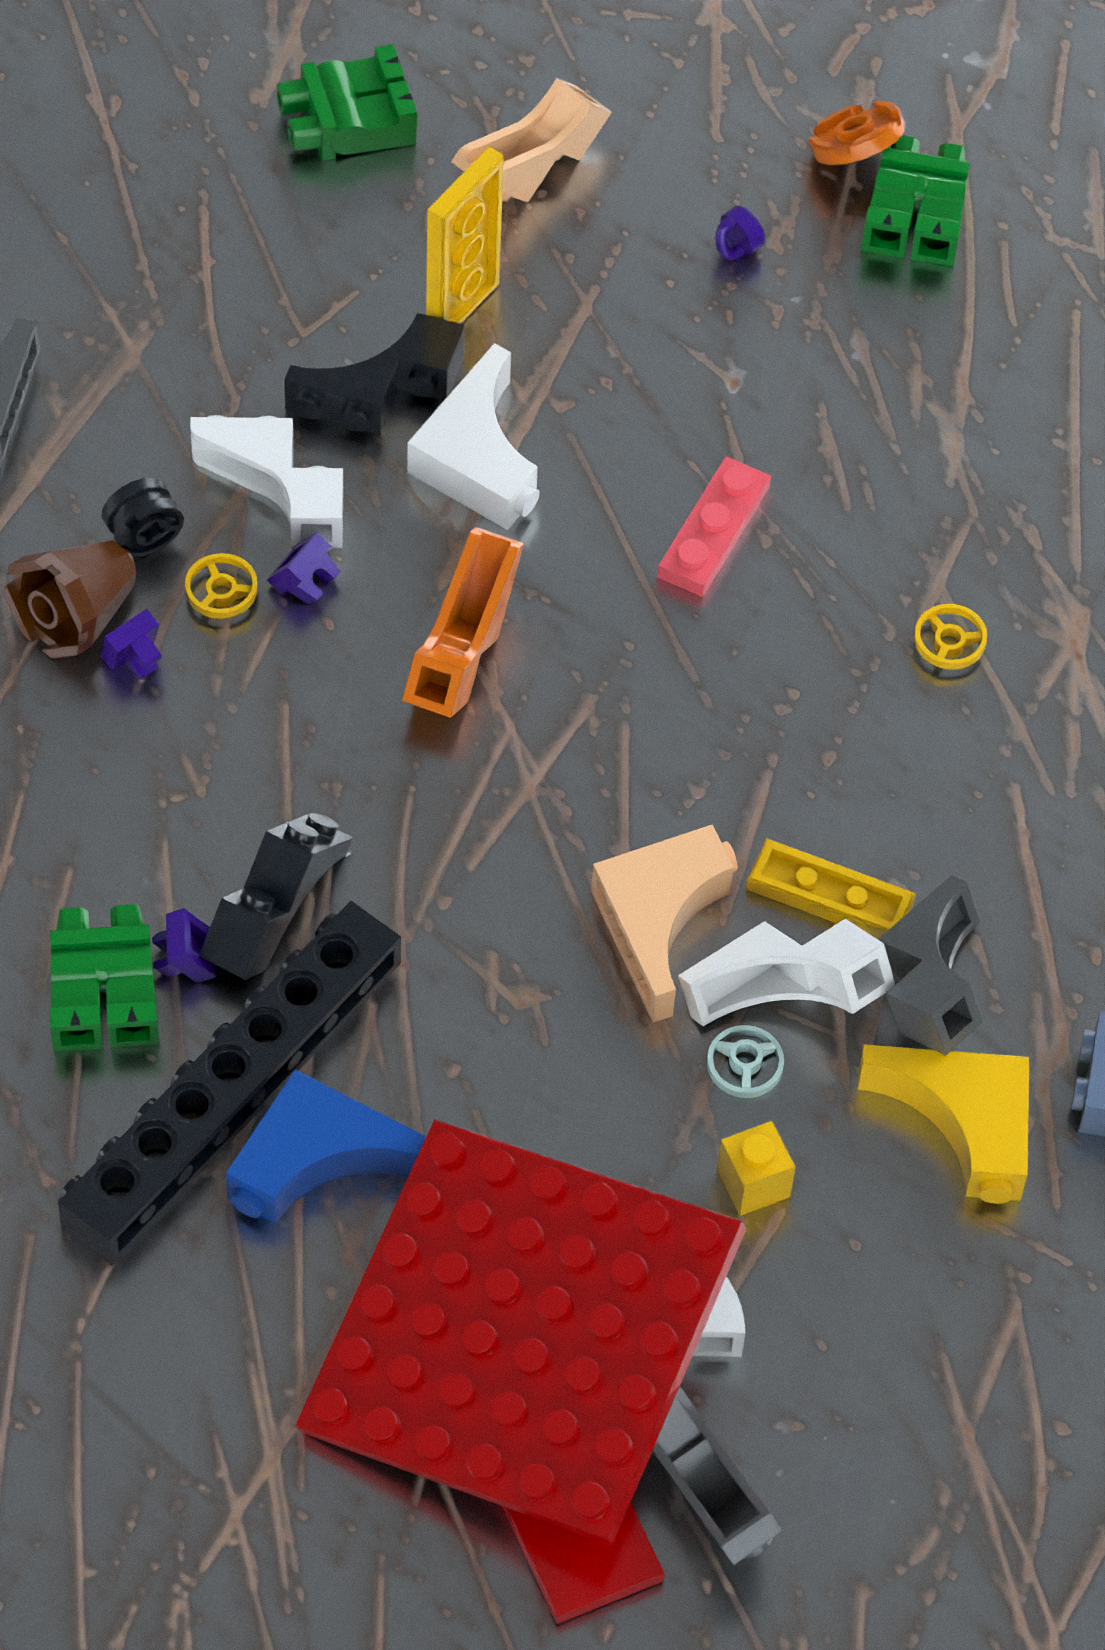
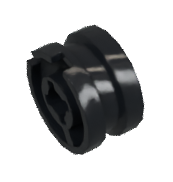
[101,478,184,557]

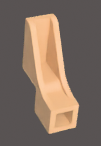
[451,78,612,202]

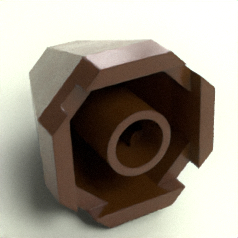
[4,540,136,659]

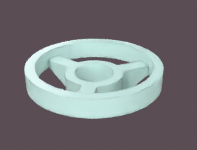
[707,1025,784,1098]

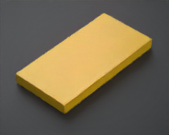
[426,147,504,324]

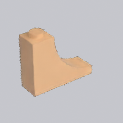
[591,824,738,1023]

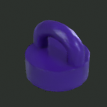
[715,205,765,260]

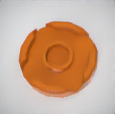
[808,100,905,165]

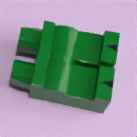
[276,44,418,161]
[861,135,970,267]
[50,904,160,1052]

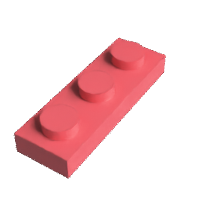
[657,456,771,597]

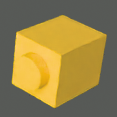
[717,1121,795,1216]

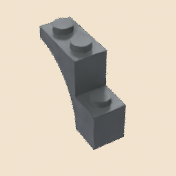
[878,875,983,1055]
[652,1387,783,1565]

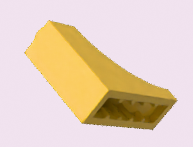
[858,1044,1029,1204]

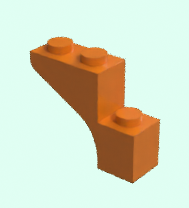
[402,527,524,718]

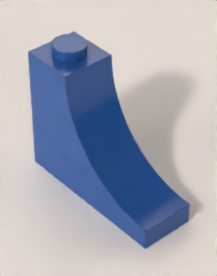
[226,1069,426,1224]

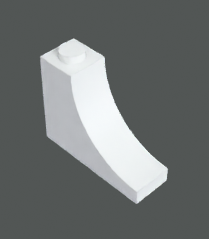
[407,343,540,530]

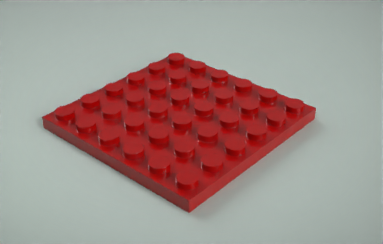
[295,1119,746,1546]

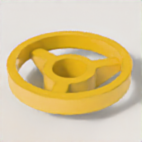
[185,553,258,619]
[914,604,987,670]

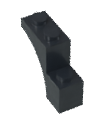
[284,313,465,435]
[199,813,353,980]

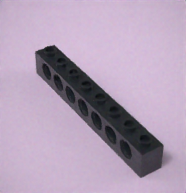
[58,901,401,1266]

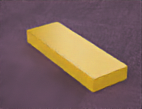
[746,838,916,939]

